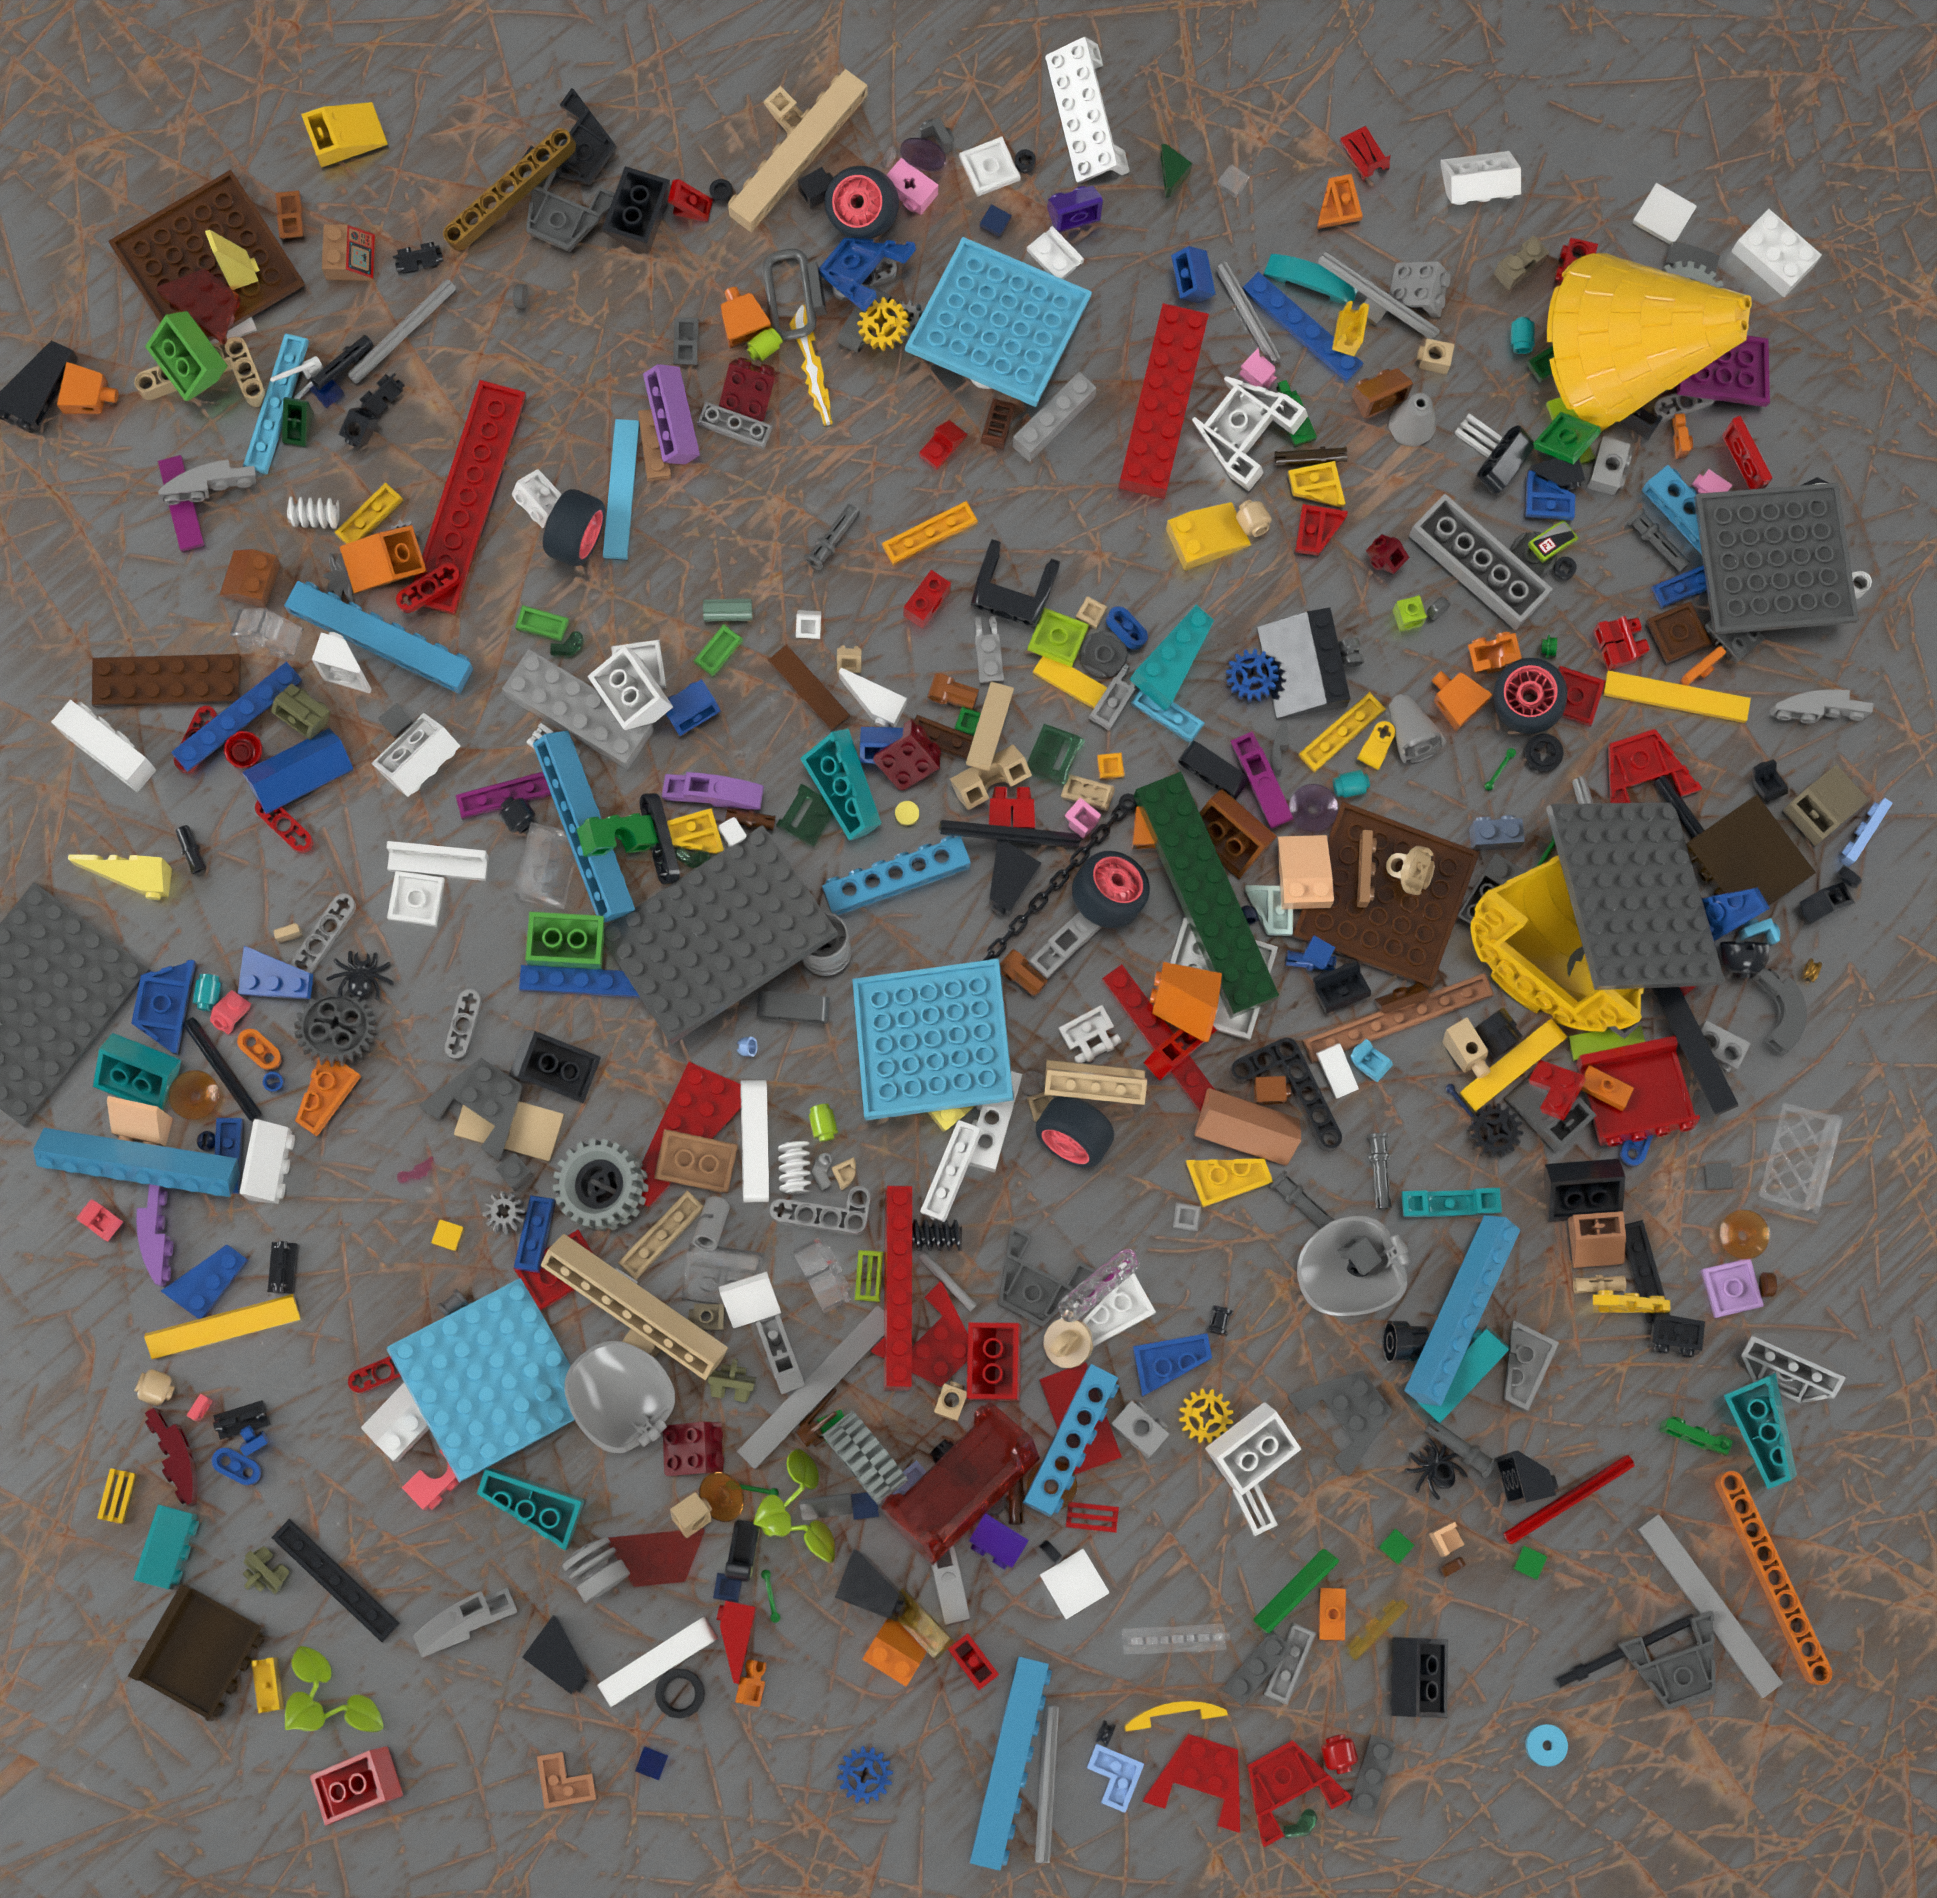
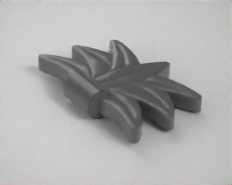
[323,553,355,603]

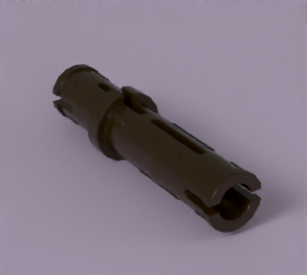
[1274,446,1348,467]

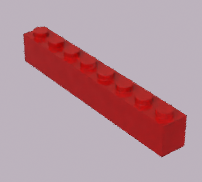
[884,1186,912,1391]

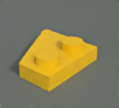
[1287,461,1346,508]
[667,808,724,854]

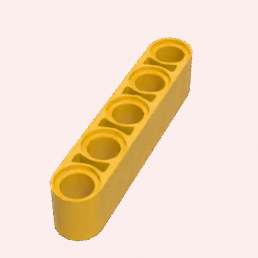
[1460,1018,1567,1112]

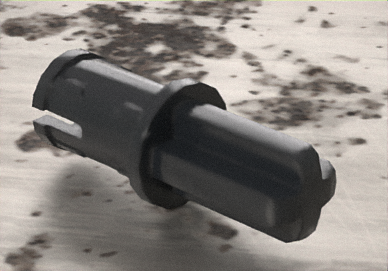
[175,825,206,874]

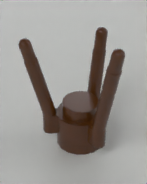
[795,1388,837,1447]

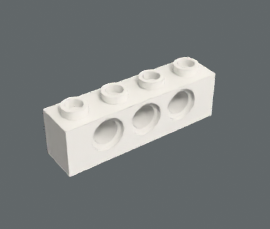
[969,1071,1022,1173]

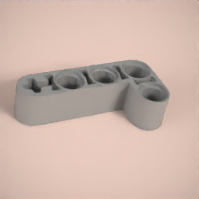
[770,1186,871,1236]

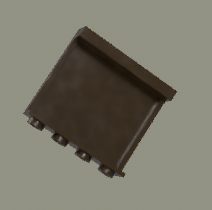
[1686,794,1816,927]
[128,1583,266,1721]

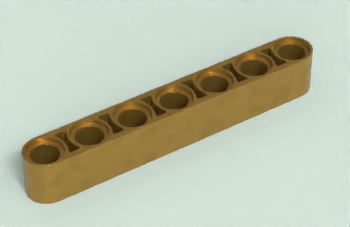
[443,128,576,251]

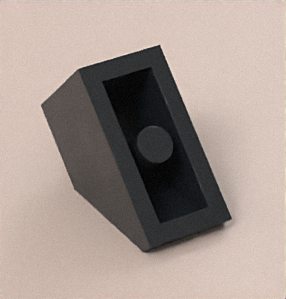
[1530,458,1585,490]
[1799,882,1855,924]

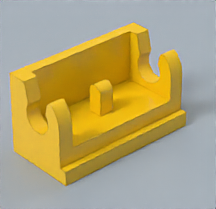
[1332,301,1369,357]
[251,1657,285,1714]

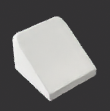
[796,610,822,639]
[719,817,746,847]

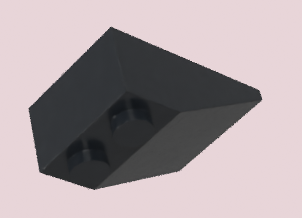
[508,1030,601,1103]

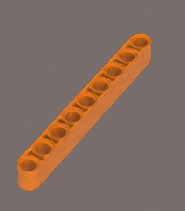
[1715,1471,1832,1685]

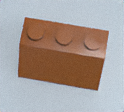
[1199,789,1277,879]

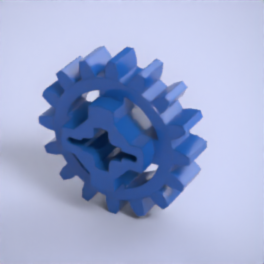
[1226,649,1279,702]
[837,1746,893,1804]

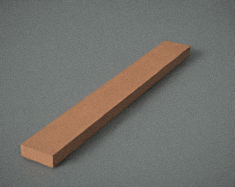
[1302,973,1494,1064]

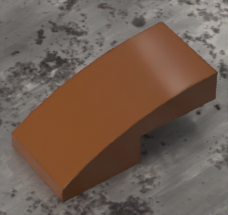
[275,190,304,239]

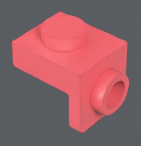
[210,990,251,1035]
[76,1199,123,1242]

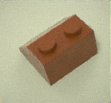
[1352,368,1413,419]
[219,549,281,609]

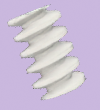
[287,497,340,529]
[778,1141,811,1195]

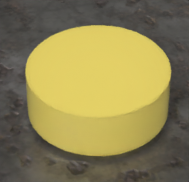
[895,801,919,827]

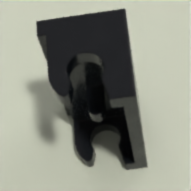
[1620,407,1663,440]

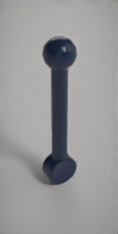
[1446,1084,1479,1125]

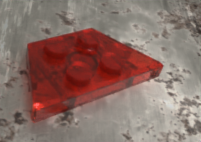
[156,268,241,345]
[608,1528,705,1587]

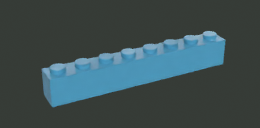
[284,581,474,694]
[533,731,635,922]
[33,1128,240,1197]
[1404,1215,1520,1406]
[970,1657,1052,1871]

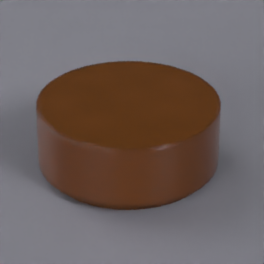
[1759,1272,1777,1298]
[1440,1556,1466,1577]

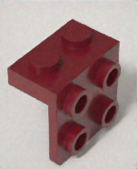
[719,357,780,422]
[873,719,941,790]
[663,1422,724,1476]

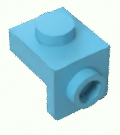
[1738,918,1781,946]
[1350,1039,1393,1082]

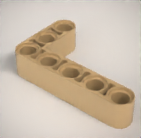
[134,336,266,407]

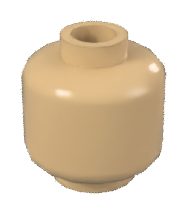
[1236,500,1272,537]
[134,1369,175,1406]

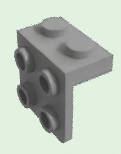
[1389,262,1450,318]

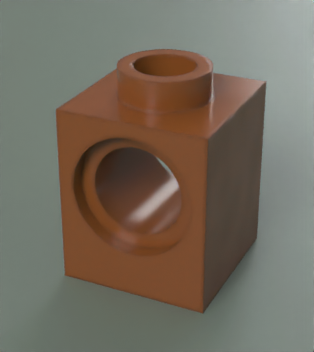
[1253,1076,1291,1105]

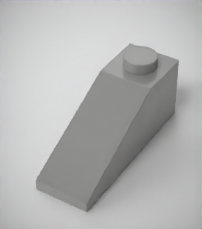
[755,1314,805,1394]

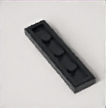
[1625,1220,1670,1323]

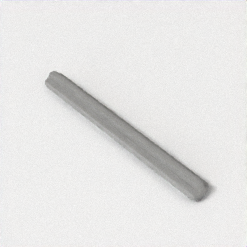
[1318,251,1440,340]
[348,279,456,384]
[1035,1705,1059,1863]

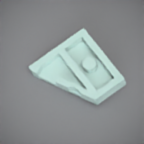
[1245,885,1293,936]

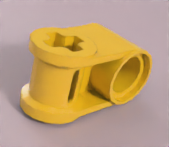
[1357,721,1395,770]

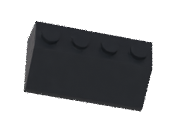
[1495,1450,1558,1507]

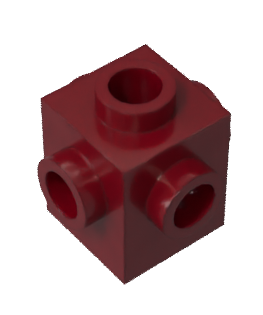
[1366,534,1410,574]

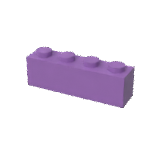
[643,364,700,465]

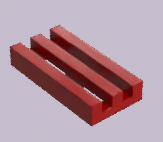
[1066,1502,1119,1533]

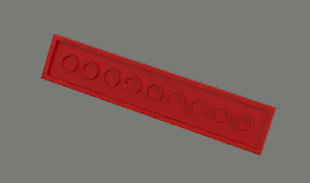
[408,380,526,615]

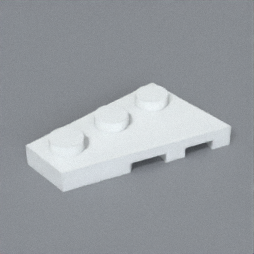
[1082,1269,1156,1348]

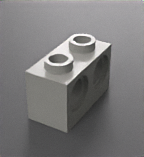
[1700,1020,1751,1073]

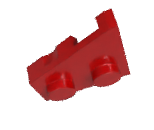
[1295,504,1348,556]

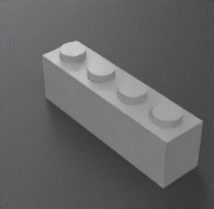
[1012,372,1097,462]

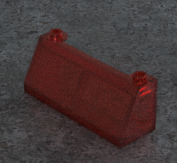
[881,1401,1040,1566]

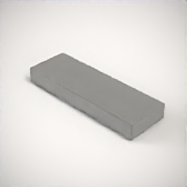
[1263,1623,1316,1705]

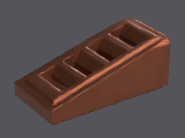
[981,398,1016,449]

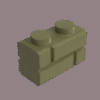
[271,683,331,740]

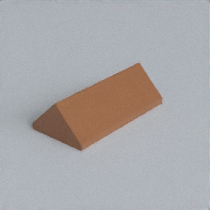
[1194,1088,1301,1166]

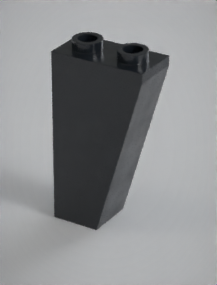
[0,340,78,432]

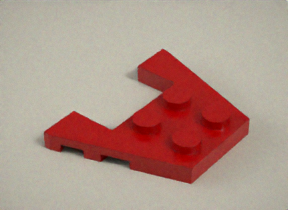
[1608,729,1702,803]
[871,1281,968,1388]
[1142,1734,1241,1833]
[1247,1740,1352,1847]

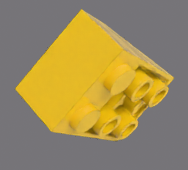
[301,102,388,168]

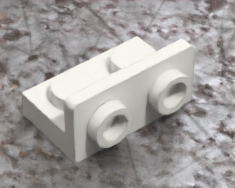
[512,469,562,528]

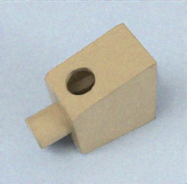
[1442,1017,1491,1079]

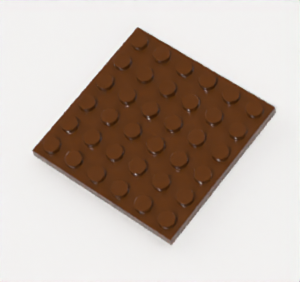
[108,170,305,341]
[1292,801,1480,989]

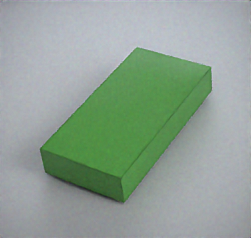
[515,605,569,643]
[694,624,743,677]

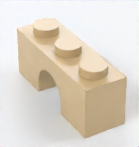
[950,745,1032,810]

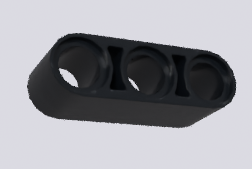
[1477,425,1534,494]
[1178,740,1249,800]

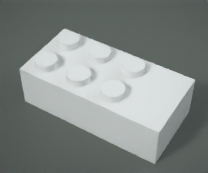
[51,700,156,793]

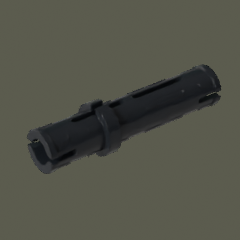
[310,334,374,390]

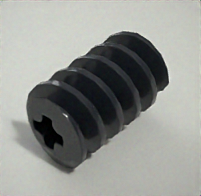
[912,1219,962,1251]

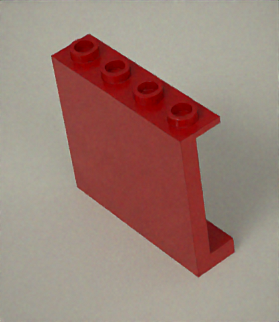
[1576,1036,1700,1147]

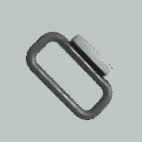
[762,248,827,340]

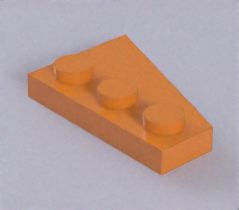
[295,1058,361,1137]

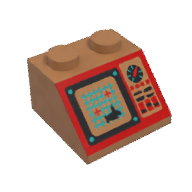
[322,224,376,281]

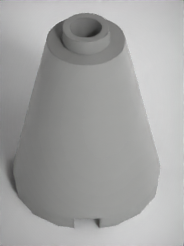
[1388,393,1436,447]
[1389,694,1446,763]

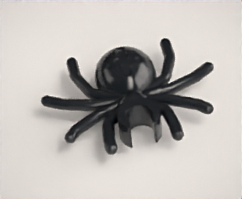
[326,951,394,1000]
[1405,1438,1468,1500]

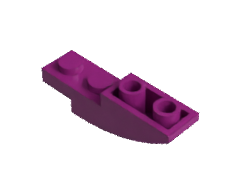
[1230,731,1293,829]

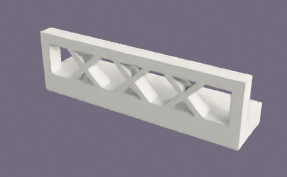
[387,841,489,881]
[920,1120,983,1222]

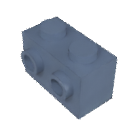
[1469,815,1525,851]

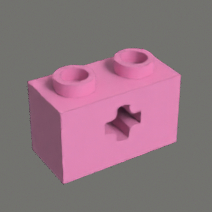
[887,158,938,215]

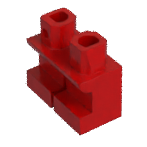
[1593,616,1650,671]
[988,786,1035,829]

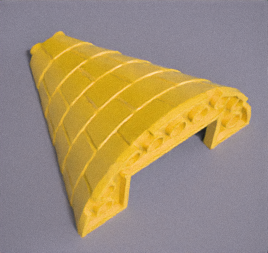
[1547,253,1752,432]
[1471,855,1644,1032]

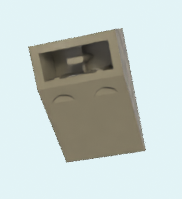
[1783,764,1869,846]

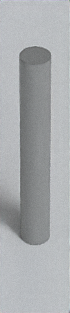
[918,1251,977,1312]

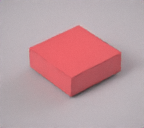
[186,1394,213,1422]

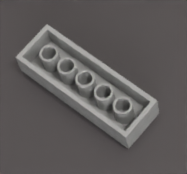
[1409,494,1553,631]
[502,649,654,771]

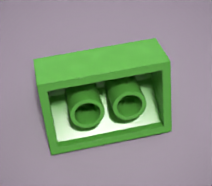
[145,311,228,401]
[525,912,604,970]

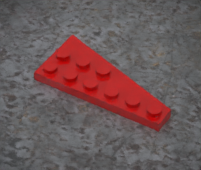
[639,1062,741,1208]

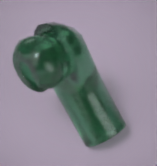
[550,631,584,656]

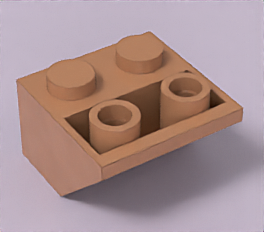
[1568,1211,1626,1268]

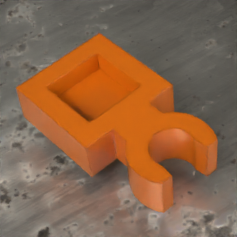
[1672,413,1693,459]
[735,1659,766,1707]

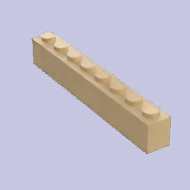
[728,69,868,233]
[540,1234,728,1380]

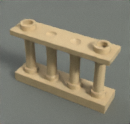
[1044,1060,1147,1105]

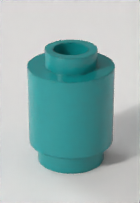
[1511,317,1535,354]
[1332,770,1370,798]
[193,974,221,1011]

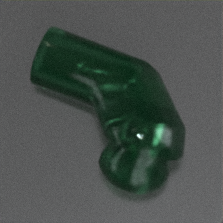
[675,846,711,868]
[1284,1809,1317,1839]

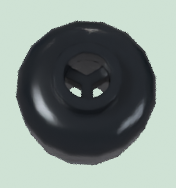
[499,797,536,834]

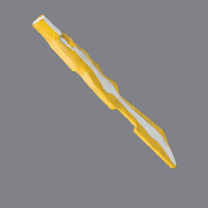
[789,304,833,426]

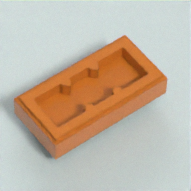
[1680,646,1727,686]
[1581,1065,1634,1111]
[1318,1588,1346,1641]

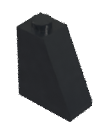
[989,840,1041,917]
[835,1549,906,1622]
[522,1615,589,1695]

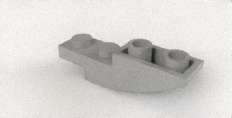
[158,460,256,505]
[1770,689,1873,724]
[1030,912,1102,979]
[921,1517,970,1626]
[413,1588,517,1657]

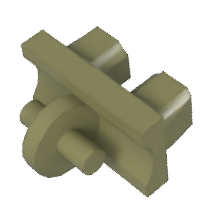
[708,1358,756,1402]
[243,1546,289,1595]

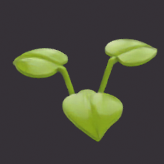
[753,1448,835,1563]
[285,1646,383,1732]

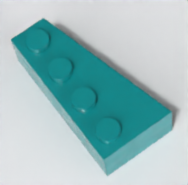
[1129,604,1214,711]
[800,729,882,840]
[1417,1325,1509,1423]
[1724,1372,1797,1489]
[477,1467,586,1551]

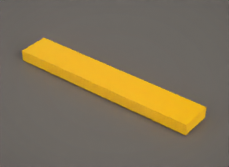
[1603,671,1751,723]
[144,1294,300,1359]

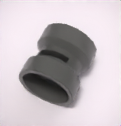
[1338,638,1364,669]

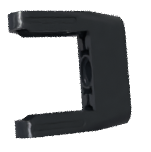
[971,539,1060,627]

